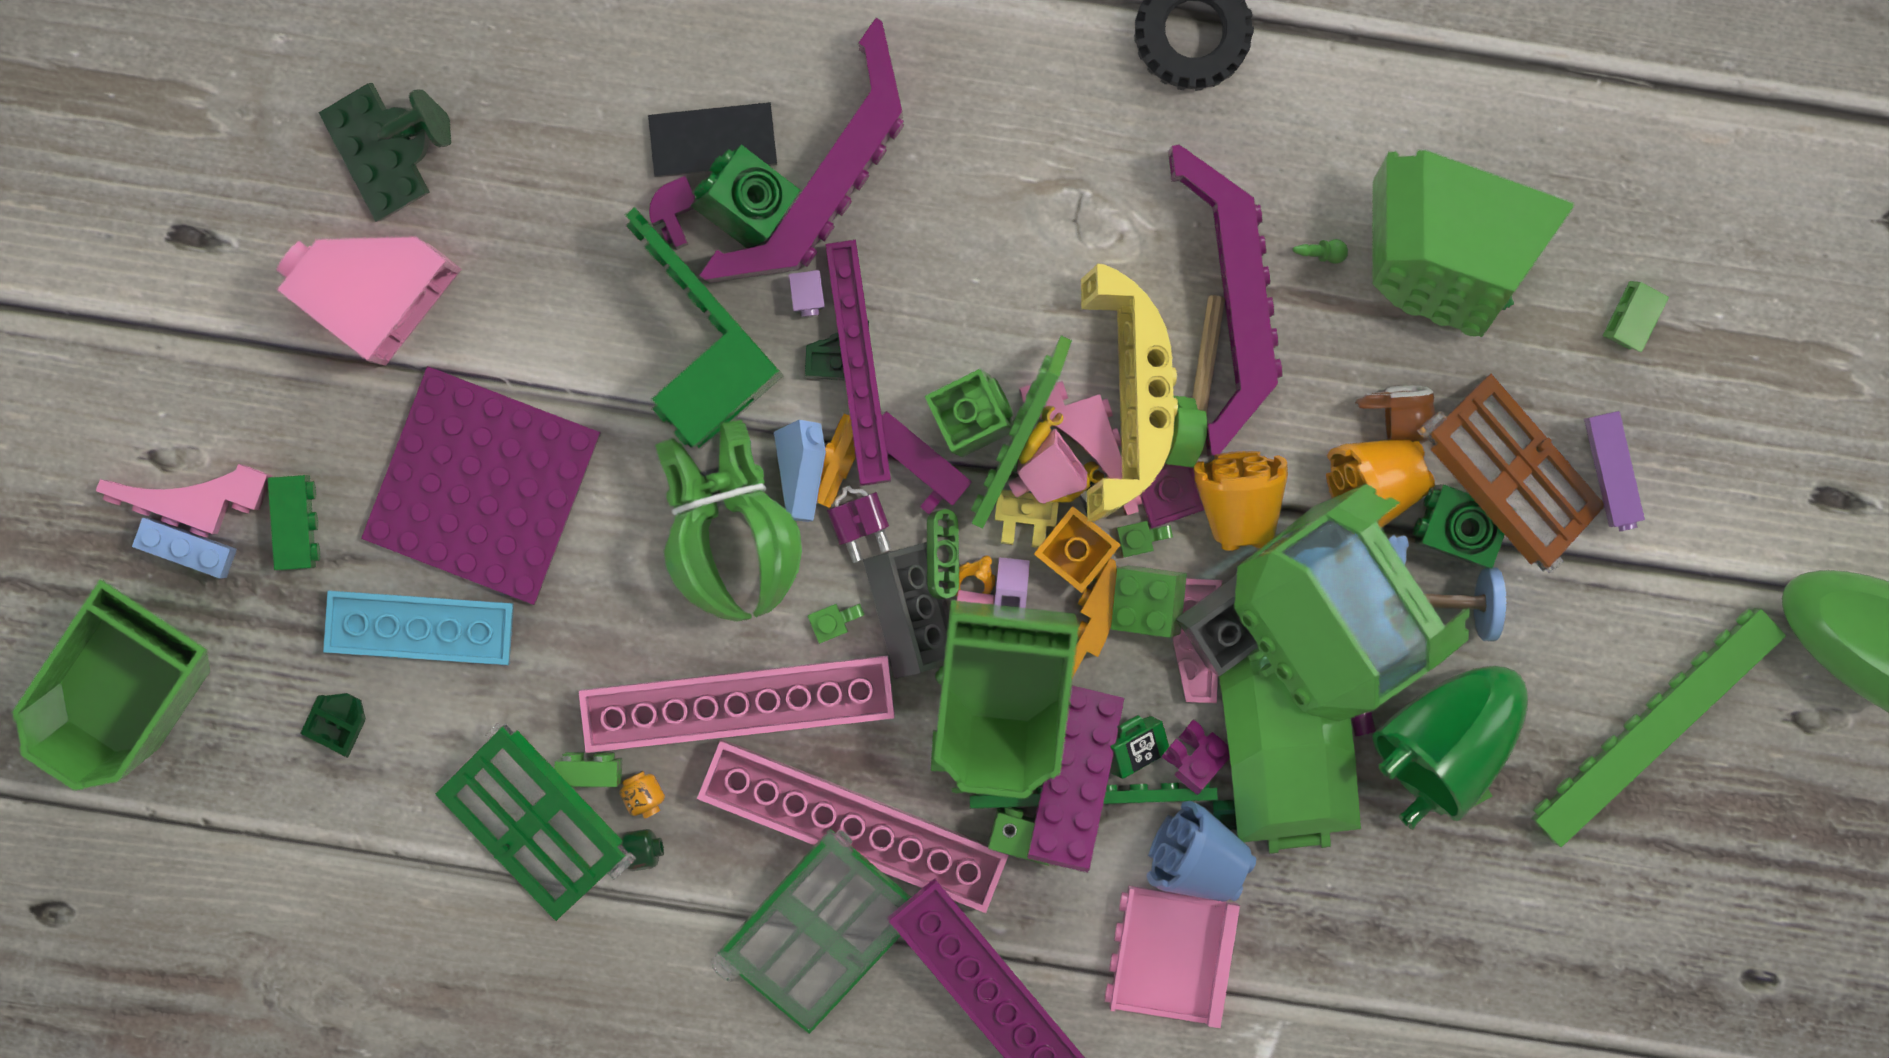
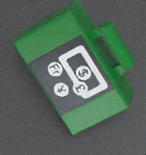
[1110,715,1169,779]

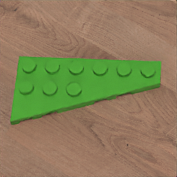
[971,335,1072,529]

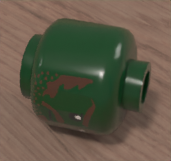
[617,829,664,871]

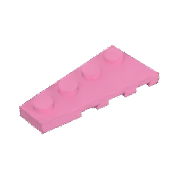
[1172,578,1222,703]

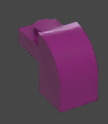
[649,176,695,249]

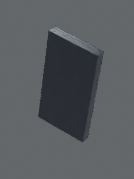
[648,102,777,177]

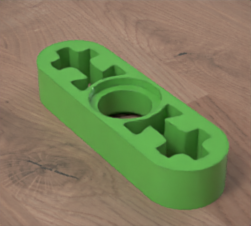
[927,509,959,599]

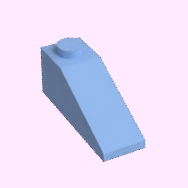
[774,420,826,522]

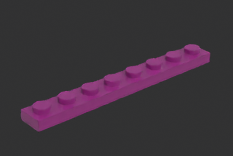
[825,239,891,486]

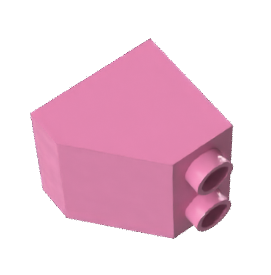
[276,237,462,366]

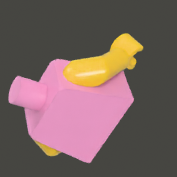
[1009,405,1104,504]

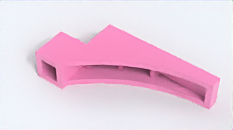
[1019,381,1142,516]
[96,464,272,538]

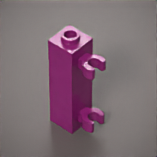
[882,411,972,514]

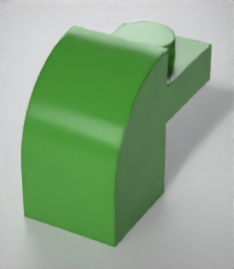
[1165,395,1207,468]

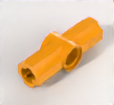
[817,413,856,508]

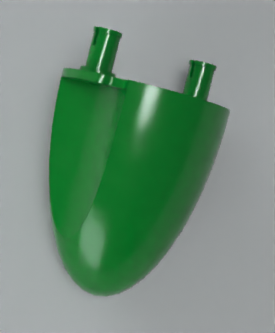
[1372,666,1528,830]

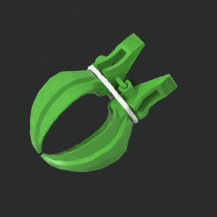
[655,420,802,622]

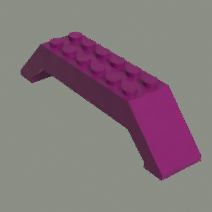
[700,17,904,283]
[1168,144,1283,456]

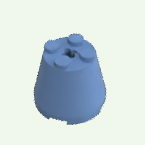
[1146,801,1256,902]

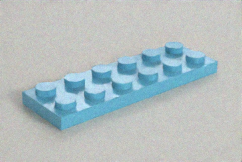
[323,590,514,665]

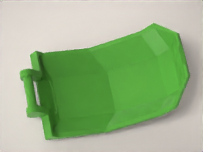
[1219,656,1361,854]

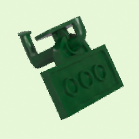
[319,83,451,222]

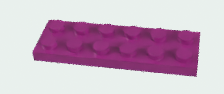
[1027,685,1125,873]

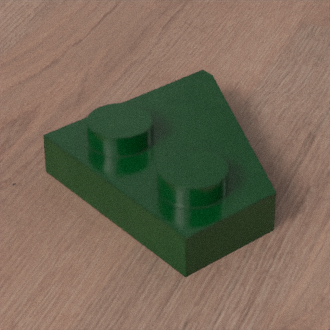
[805,321,869,380]

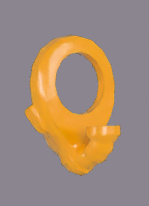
[956,555,995,596]

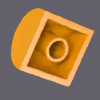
[1034,506,1121,593]

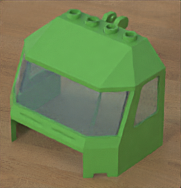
[1234,484,1470,721]

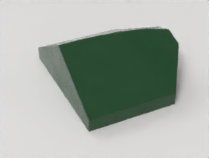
[300,693,366,758]

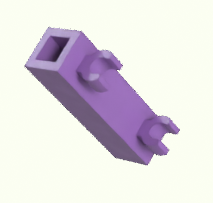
[1584,411,1645,532]

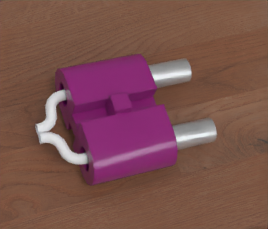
[827,485,891,563]

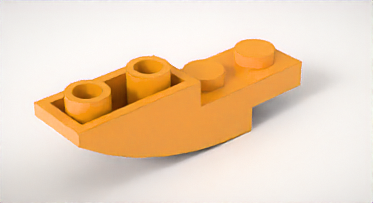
[1072,558,1117,678]

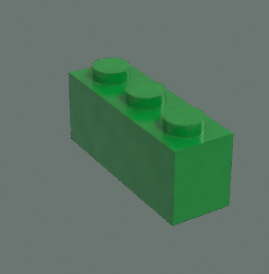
[268,475,320,570]

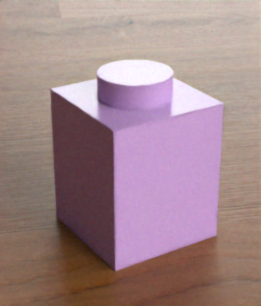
[789,270,825,317]

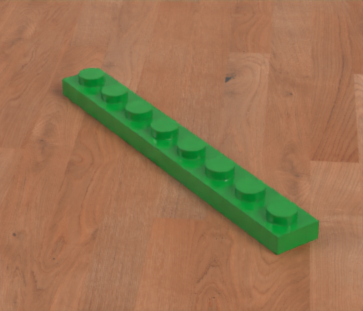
[969,782,1218,808]

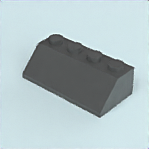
[863,542,950,679]

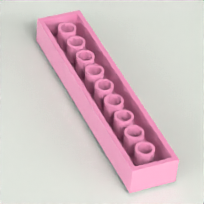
[579,655,895,753]
[697,739,1009,913]

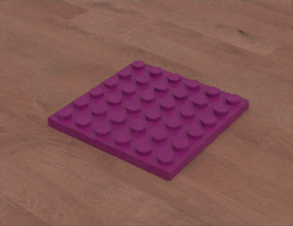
[361,366,601,605]

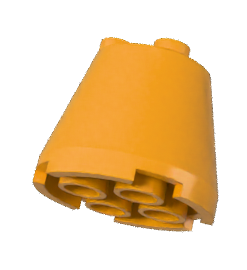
[1326,440,1435,528]
[1194,451,1288,550]

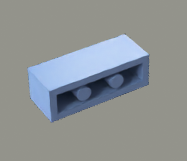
[132,518,237,578]

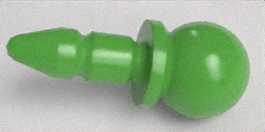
[1293,239,1348,264]

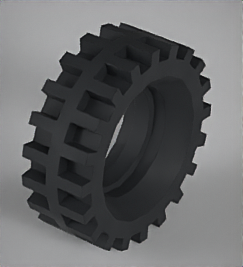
[1134,0,1254,91]

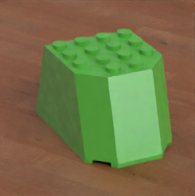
[1372,150,1574,337]
[12,579,210,791]
[934,600,1079,799]

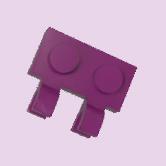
[1162,719,1230,796]

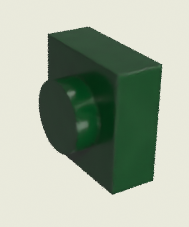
[1212,800,1236,830]

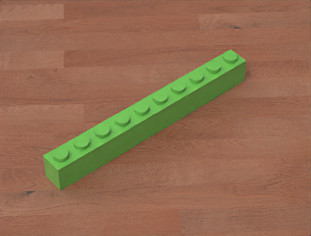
[1531,608,1786,847]

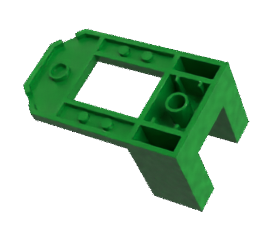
[625,207,784,449]

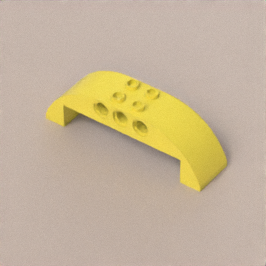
[1081,264,1178,521]

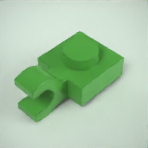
[1117,521,1173,558]
[808,603,865,644]

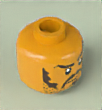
[619,771,665,819]

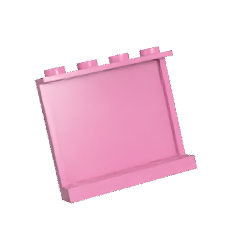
[1105,886,1240,1028]

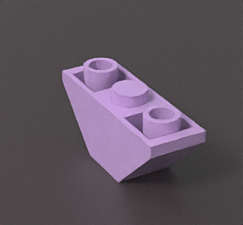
[994,557,1030,608]

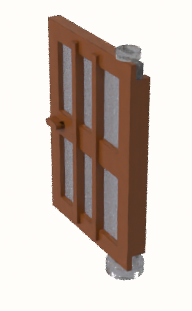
[1417,373,1604,573]

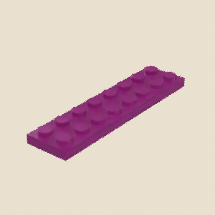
[887,878,1085,1058]

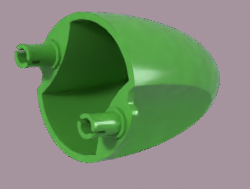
[1782,570,1889,713]

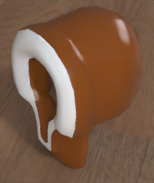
[1355,385,1435,444]

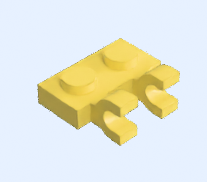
[994,490,1059,548]

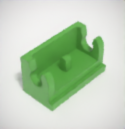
[1602,281,1669,352]

